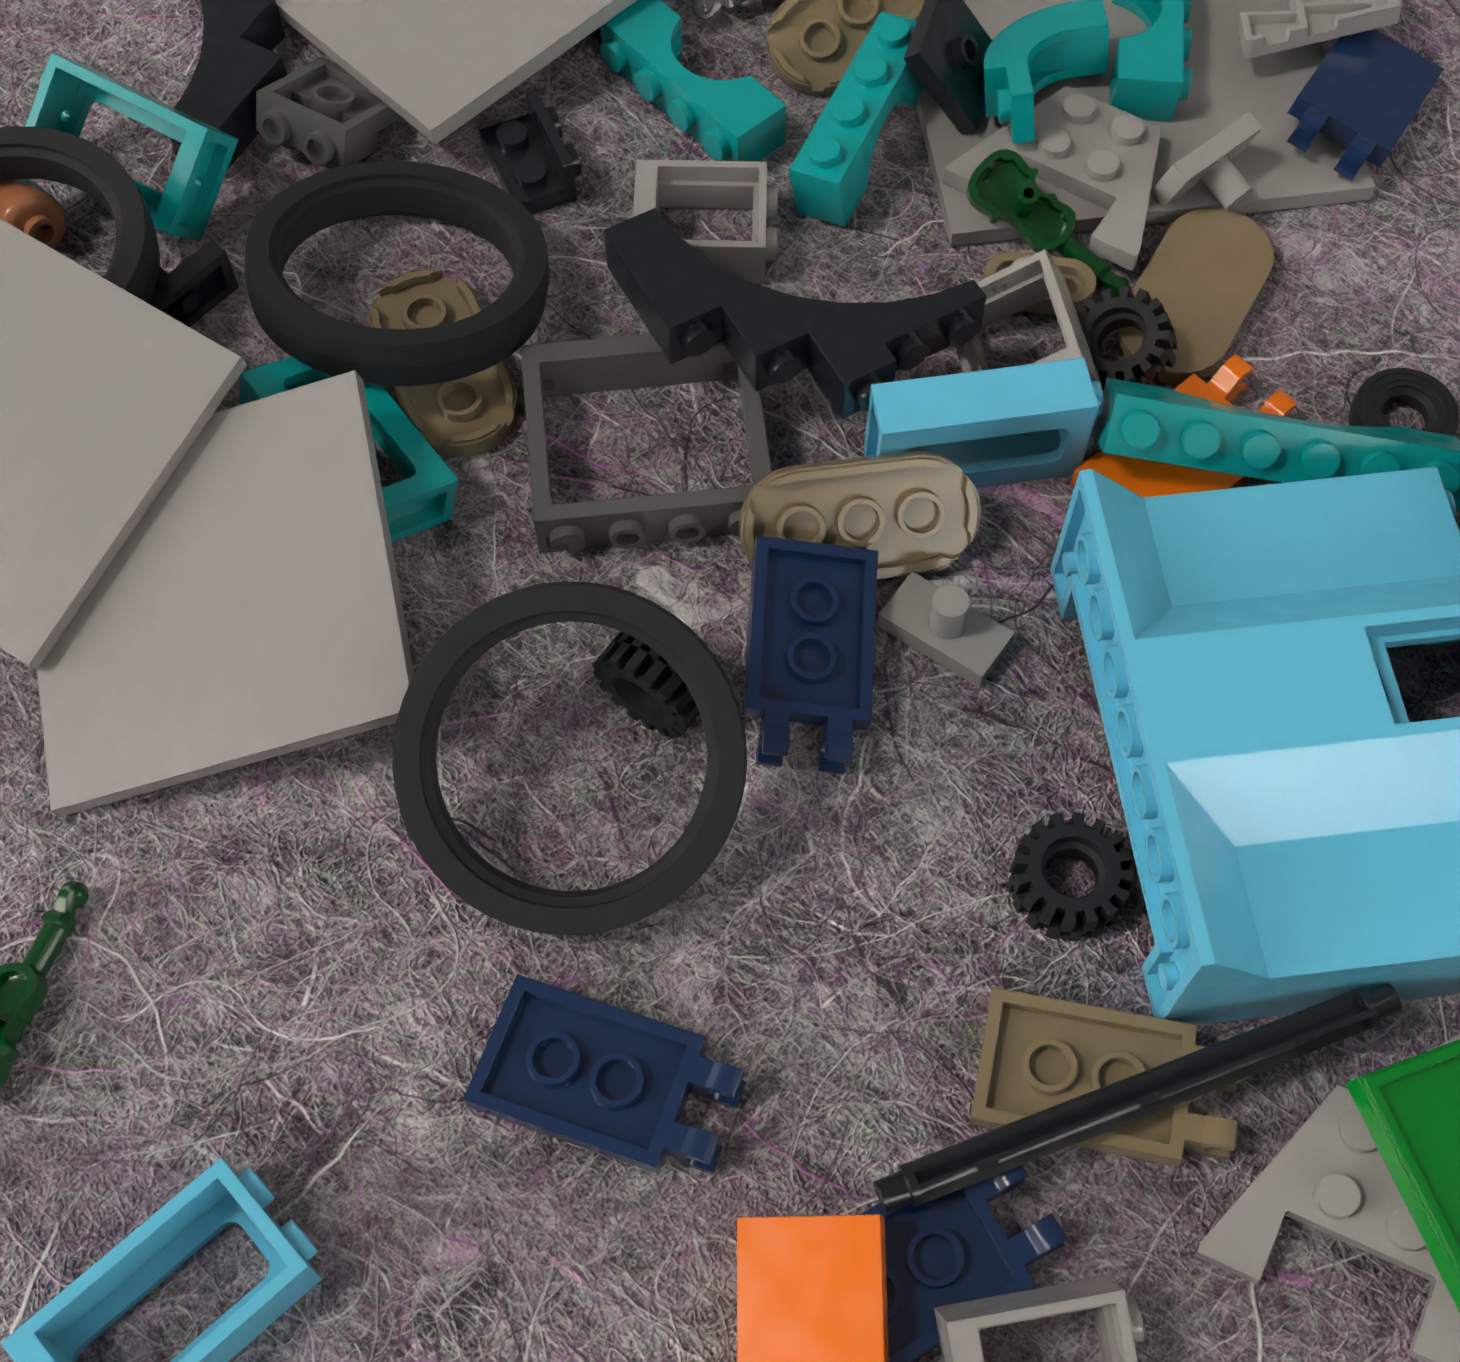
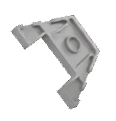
[1237,0,1402,59]
[943,86,1162,271]
[1195,1085,1460,1362]

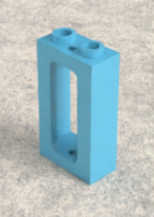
[863,357,1104,488]
[1,1158,323,1362]

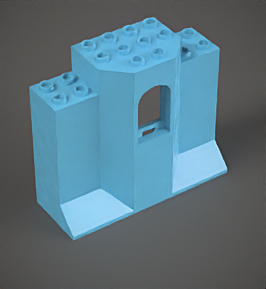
[1050,467,1460,1025]

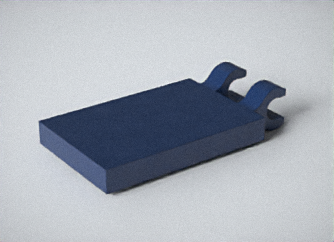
[1287,29,1444,180]
[742,535,878,774]
[463,974,746,1174]
[859,1165,1067,1362]

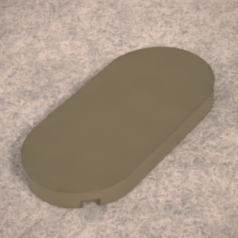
[767,0,925,96]
[1115,208,1274,385]
[368,269,519,458]
[739,451,981,579]

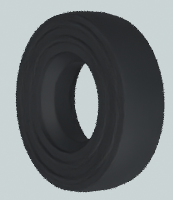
[1348,368,1459,436]

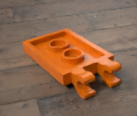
[1071,354,1298,497]
[737,1214,889,1362]

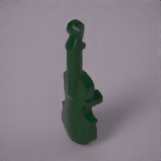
[966,149,1129,298]
[0,881,89,1090]

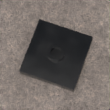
[904,0,992,134]

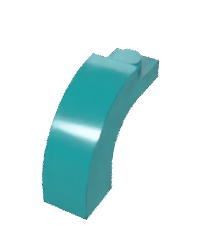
[984,0,1109,144]

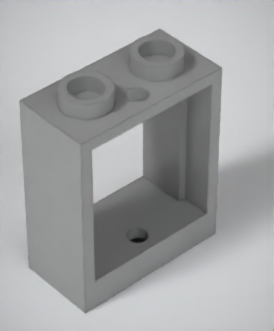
[633,159,778,284]
[955,249,1102,388]
[934,1276,1144,1362]

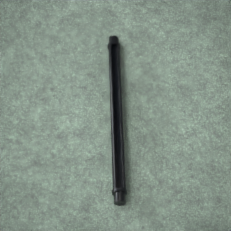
[873,983,1402,1213]

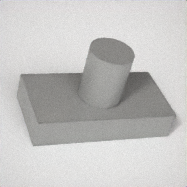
[1151,111,1263,211]
[877,571,1015,688]

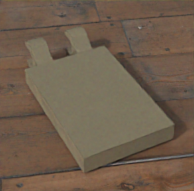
[969,987,1242,1167]

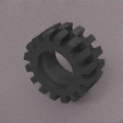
[1076,286,1178,392]
[592,631,700,738]
[1008,812,1135,941]

